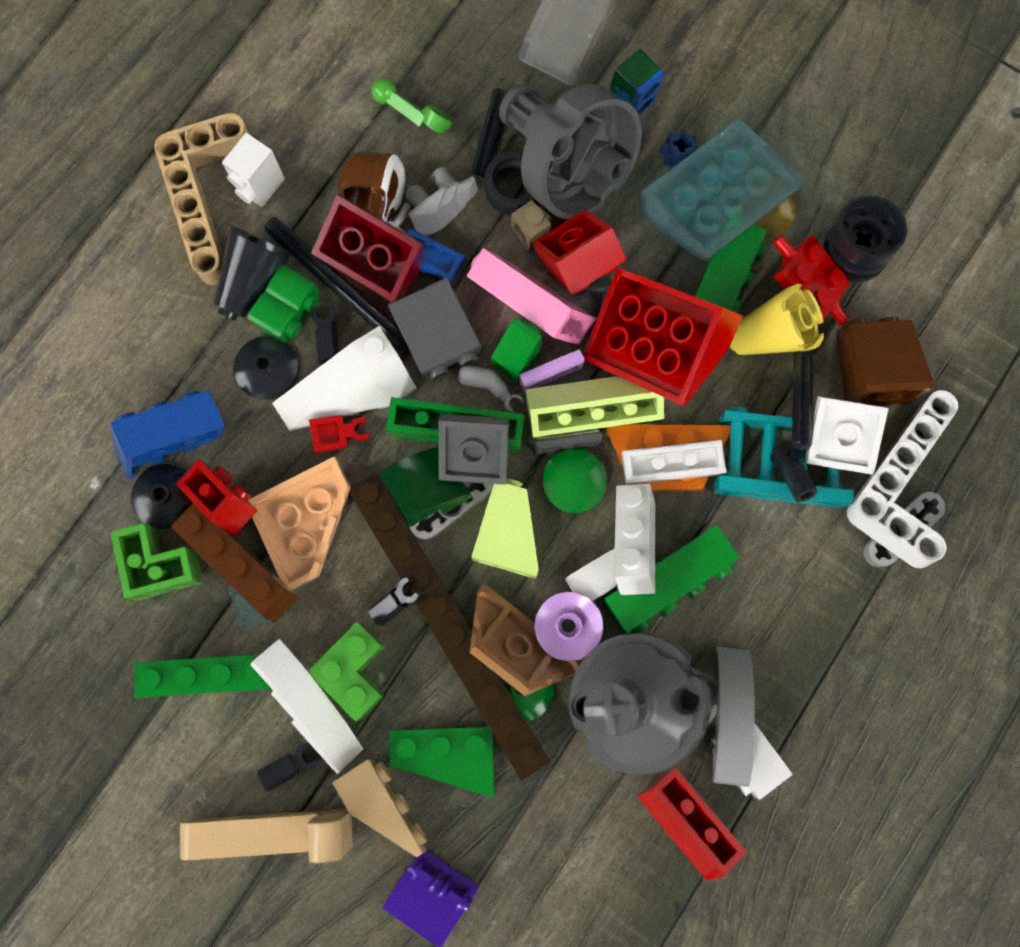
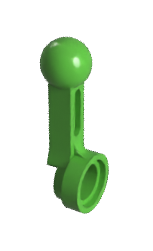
[371,78,454,134]

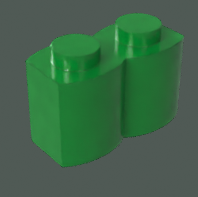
[247,265,320,343]

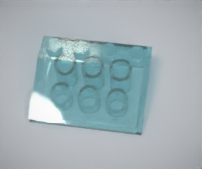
[640,117,806,262]

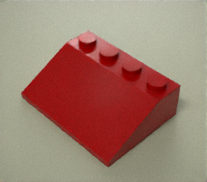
[582,267,743,406]

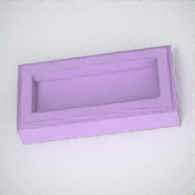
[519,349,584,393]

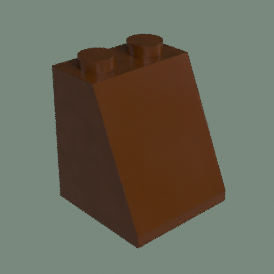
[837,317,934,406]

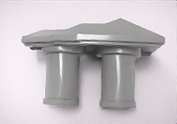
[405,167,479,236]

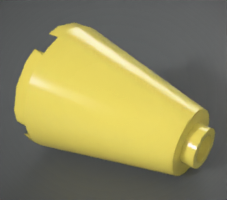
[730,284,824,355]

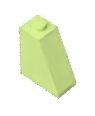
[471,478,539,579]

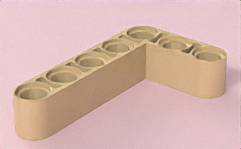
[154,113,250,285]
[180,809,353,863]

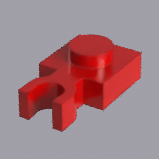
[309,415,370,454]

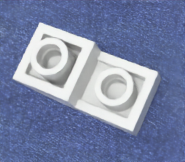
[565,548,618,602]

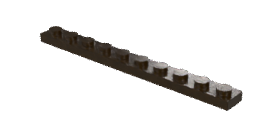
[349,472,551,781]

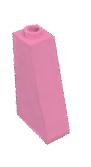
[467,248,596,345]

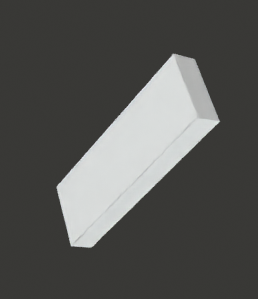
[621,440,727,485]

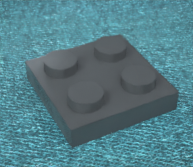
[439,414,509,485]

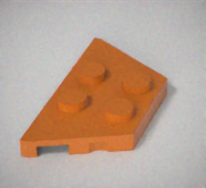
[605,424,731,492]

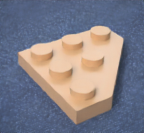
[248,457,351,590]

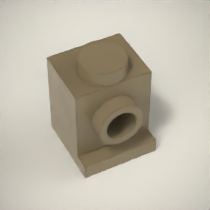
[511,200,552,253]

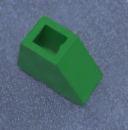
[491,317,542,385]

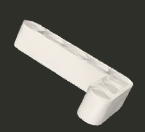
[847,390,958,568]

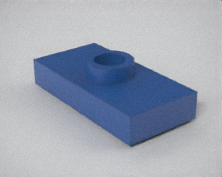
[406,228,466,285]

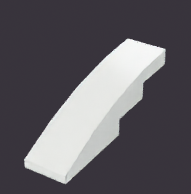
[250,639,363,774]

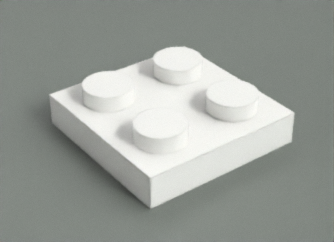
[804,396,888,475]

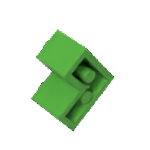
[110,523,204,601]
[308,622,385,722]

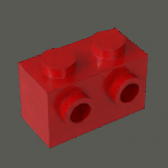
[176,459,257,535]

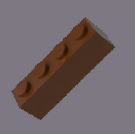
[171,503,299,623]

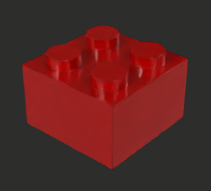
[532,209,626,295]

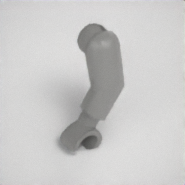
[458,365,524,413]

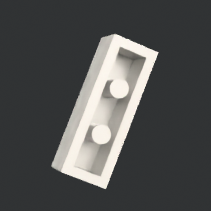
[614,484,655,595]

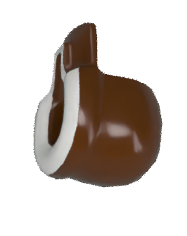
[338,151,406,221]

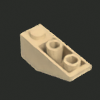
[332,759,427,857]

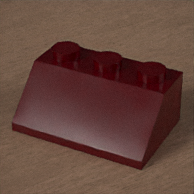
[311,194,423,303]

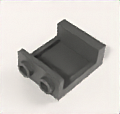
[388,278,481,381]

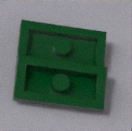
[378,447,472,527]

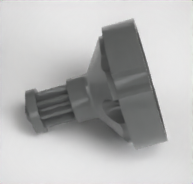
[500,84,642,219]
[569,634,711,775]

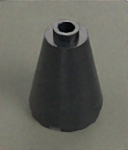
[214,225,291,321]

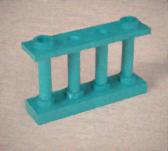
[713,407,854,508]

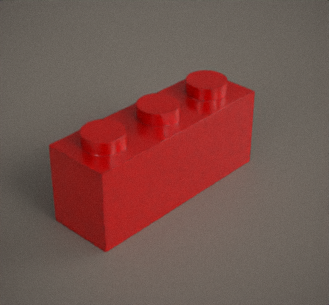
[637,767,747,881]

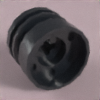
[822,196,908,282]

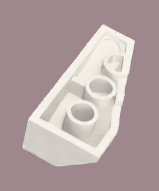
[272,326,417,431]

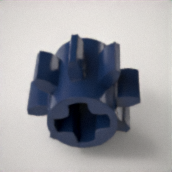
[660,129,701,172]

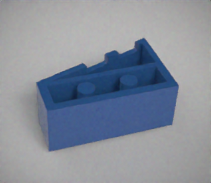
[110,390,225,479]

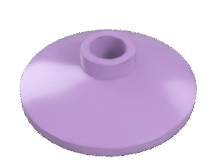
[535,592,603,661]

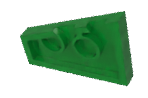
[389,726,494,798]

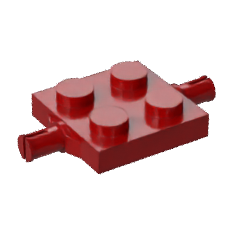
[772,234,851,326]

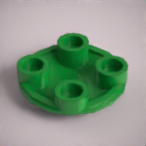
[542,449,607,514]

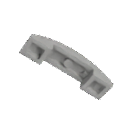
[713,646,755,787]

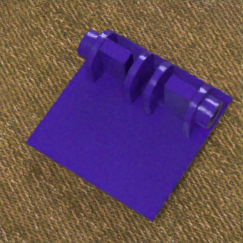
[382,850,480,947]

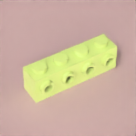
[525,376,664,438]

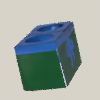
[609,49,665,115]

